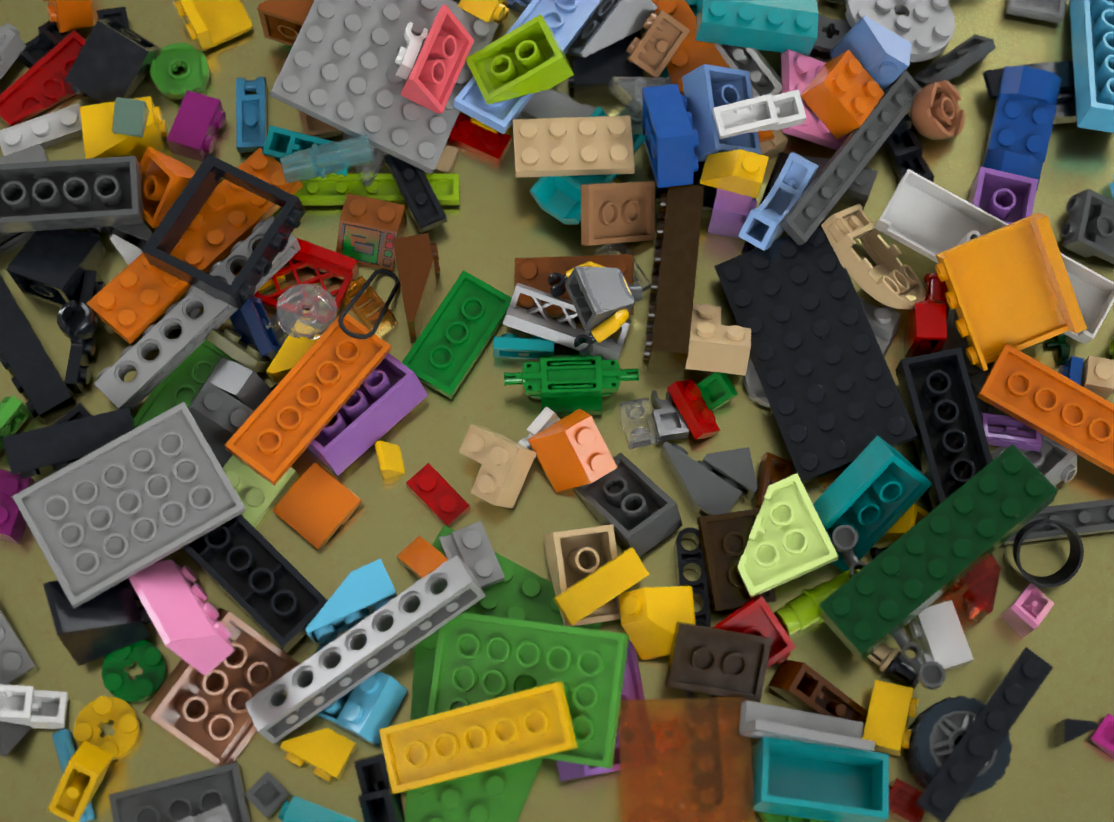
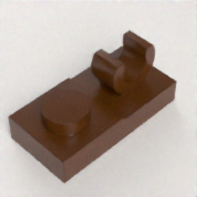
[756,452,793,509]

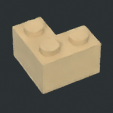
[685,304,751,376]
[459,424,537,508]

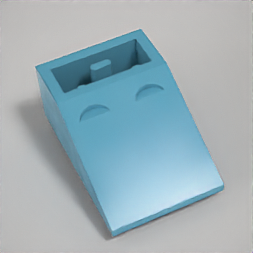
[305,558,397,646]
[315,645,408,746]

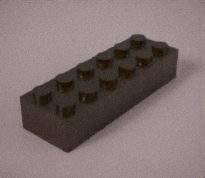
[643,185,704,374]

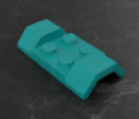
[530,106,646,225]

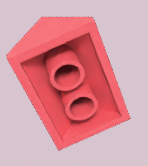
[400,5,475,114]

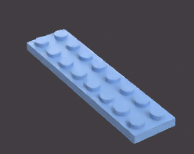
[453,0,601,134]

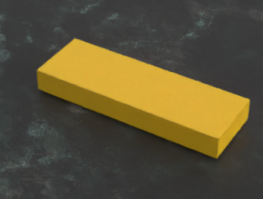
[553,548,649,626]

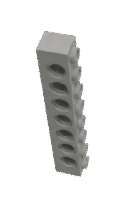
[94,215,301,411]
[245,555,486,744]

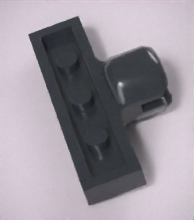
[57,270,106,394]

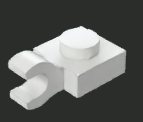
[394,22,428,80]

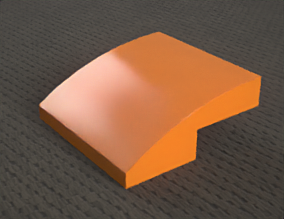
[272,462,363,550]

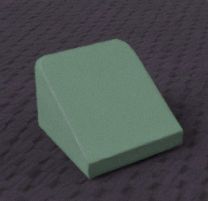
[112,97,149,138]

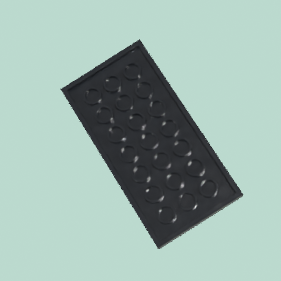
[714,220,918,484]

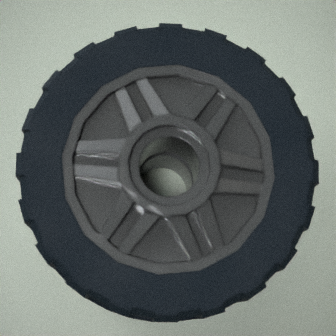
[904,696,1012,799]

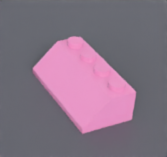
[129,560,235,676]

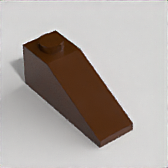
[768,659,868,724]

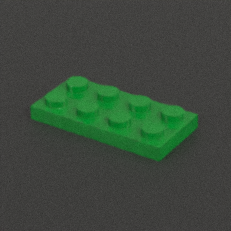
[402,270,512,399]

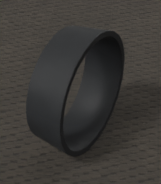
[1013,519,1084,588]

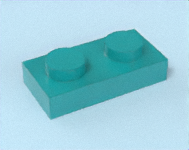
[493,334,554,360]

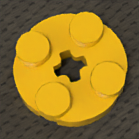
[73,696,141,761]

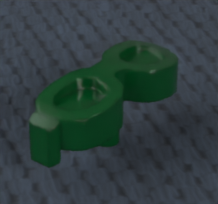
[1046,333,1070,366]

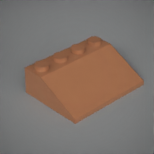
[142,608,300,767]

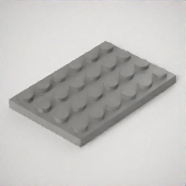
[12,402,247,608]

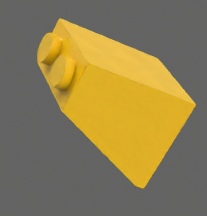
[80,96,168,164]

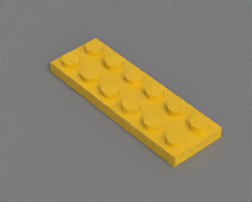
[379,682,578,794]

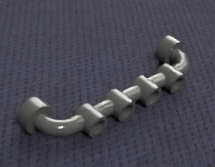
[831,525,946,690]

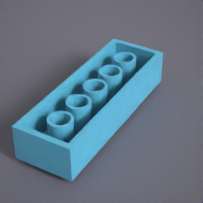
[1069,0,1114,133]

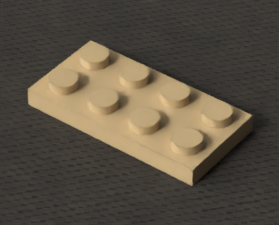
[513,116,635,178]

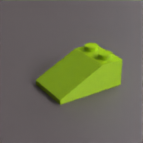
[465,14,574,104]

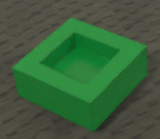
[697,372,738,411]

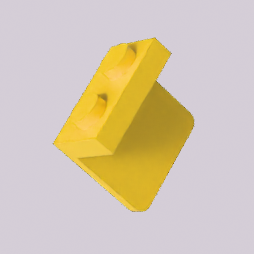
[173,0,253,51]

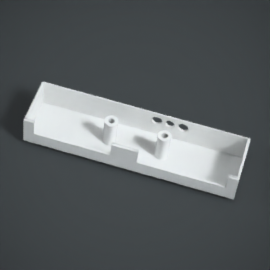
[874,169,1114,345]

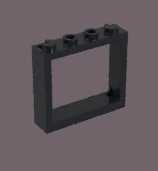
[141,154,305,310]

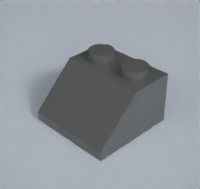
[187,381,254,468]

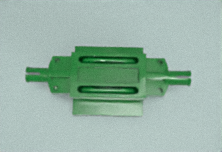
[504,354,639,416]

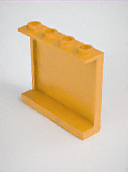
[935,213,1087,371]

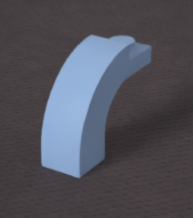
[738,152,819,251]

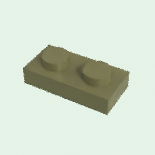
[206,327,271,372]

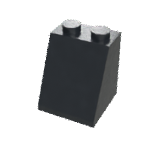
[64,18,162,104]
[7,229,106,306]
[43,578,152,666]

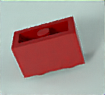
[903,300,947,358]

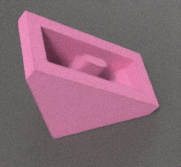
[999,583,1055,638]

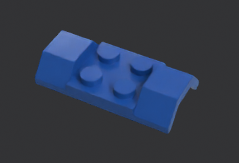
[982,66,1062,191]

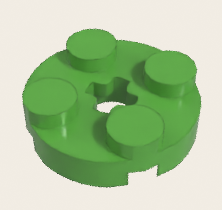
[150,43,210,99]

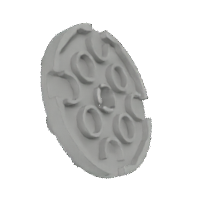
[845,0,955,62]

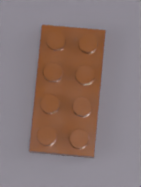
[514,254,634,317]

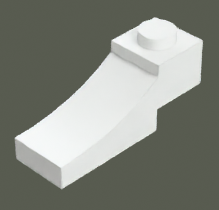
[712,89,806,139]
[0,684,68,730]

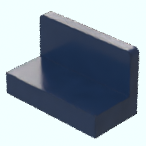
[229,296,281,360]

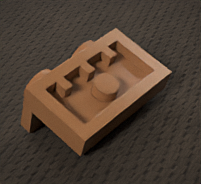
[626,10,690,79]

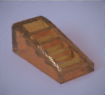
[343,275,398,338]

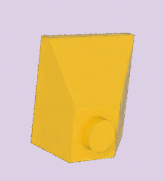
[619,586,696,660]

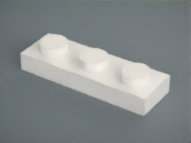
[0,103,83,156]

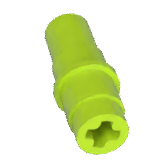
[774,569,858,636]

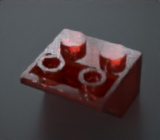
[949,554,1001,624]

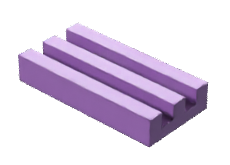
[980,412,1042,452]

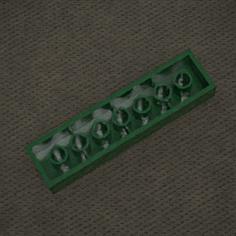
[818,444,1058,662]

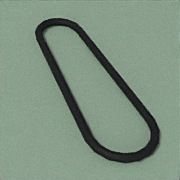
[338,269,400,339]

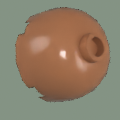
[910,80,965,140]

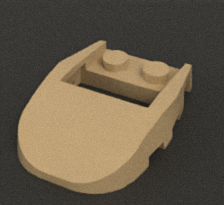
[821,203,926,309]

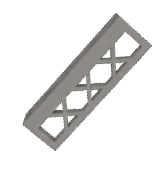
[503,283,631,361]
[739,701,875,752]

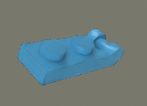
[236,77,267,153]

